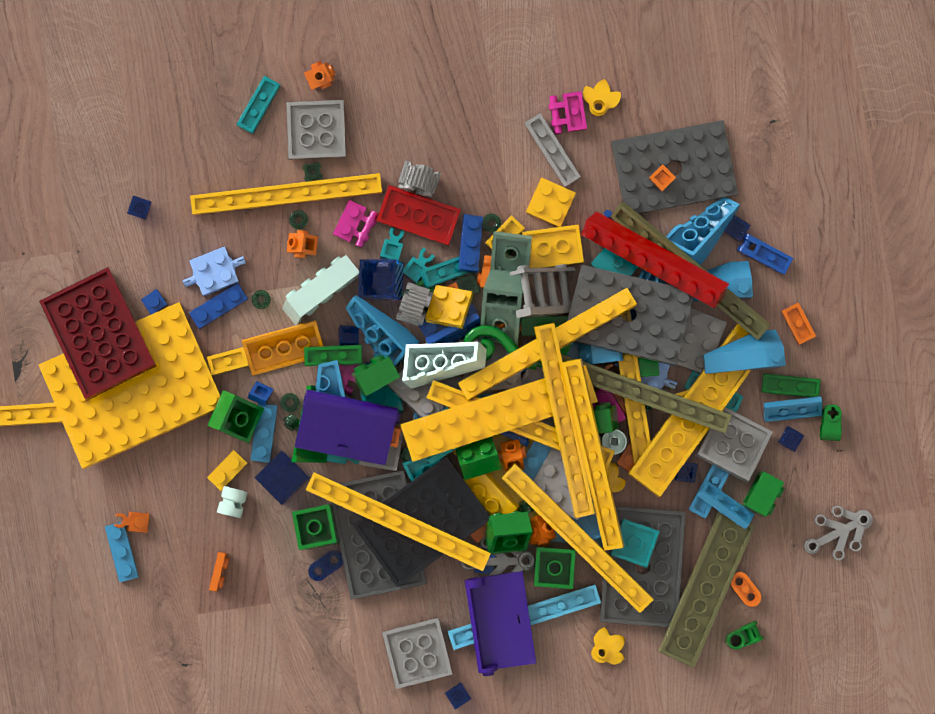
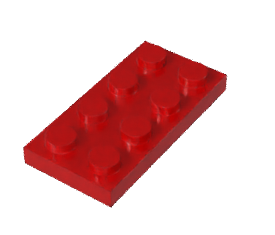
[376,185,461,246]

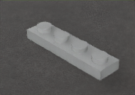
[524,113,581,188]

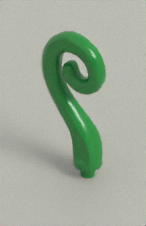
[464,325,543,370]

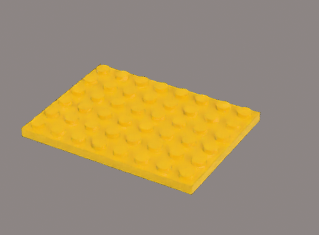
[39,302,221,470]

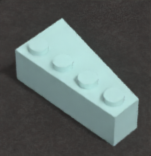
[282,255,359,325]
[402,342,487,389]

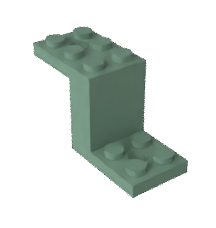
[479,231,532,345]

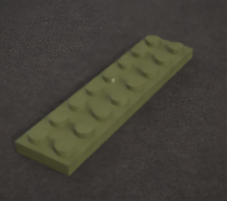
[658,511,755,668]

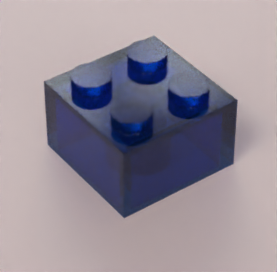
[254,450,310,505]

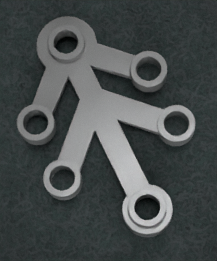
[803,506,873,560]
[461,537,535,576]

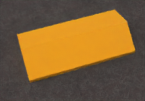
[242,320,323,376]

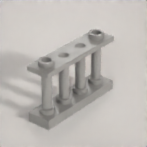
[510,264,575,318]

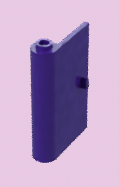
[294,389,401,465]
[464,571,536,676]

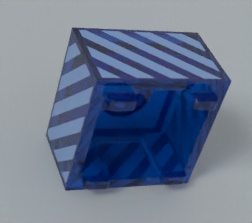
[358,259,404,300]

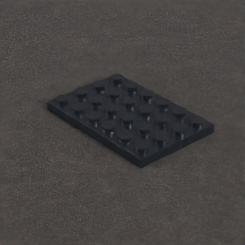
[352,456,490,587]

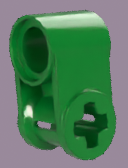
[820,404,842,441]
[725,621,764,650]

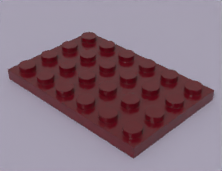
[39,267,156,401]

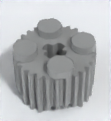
[398,161,441,197]
[396,282,433,326]

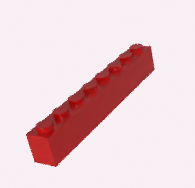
[581,211,729,308]

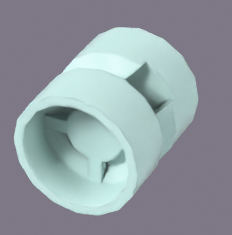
[601,429,627,455]
[217,486,248,518]

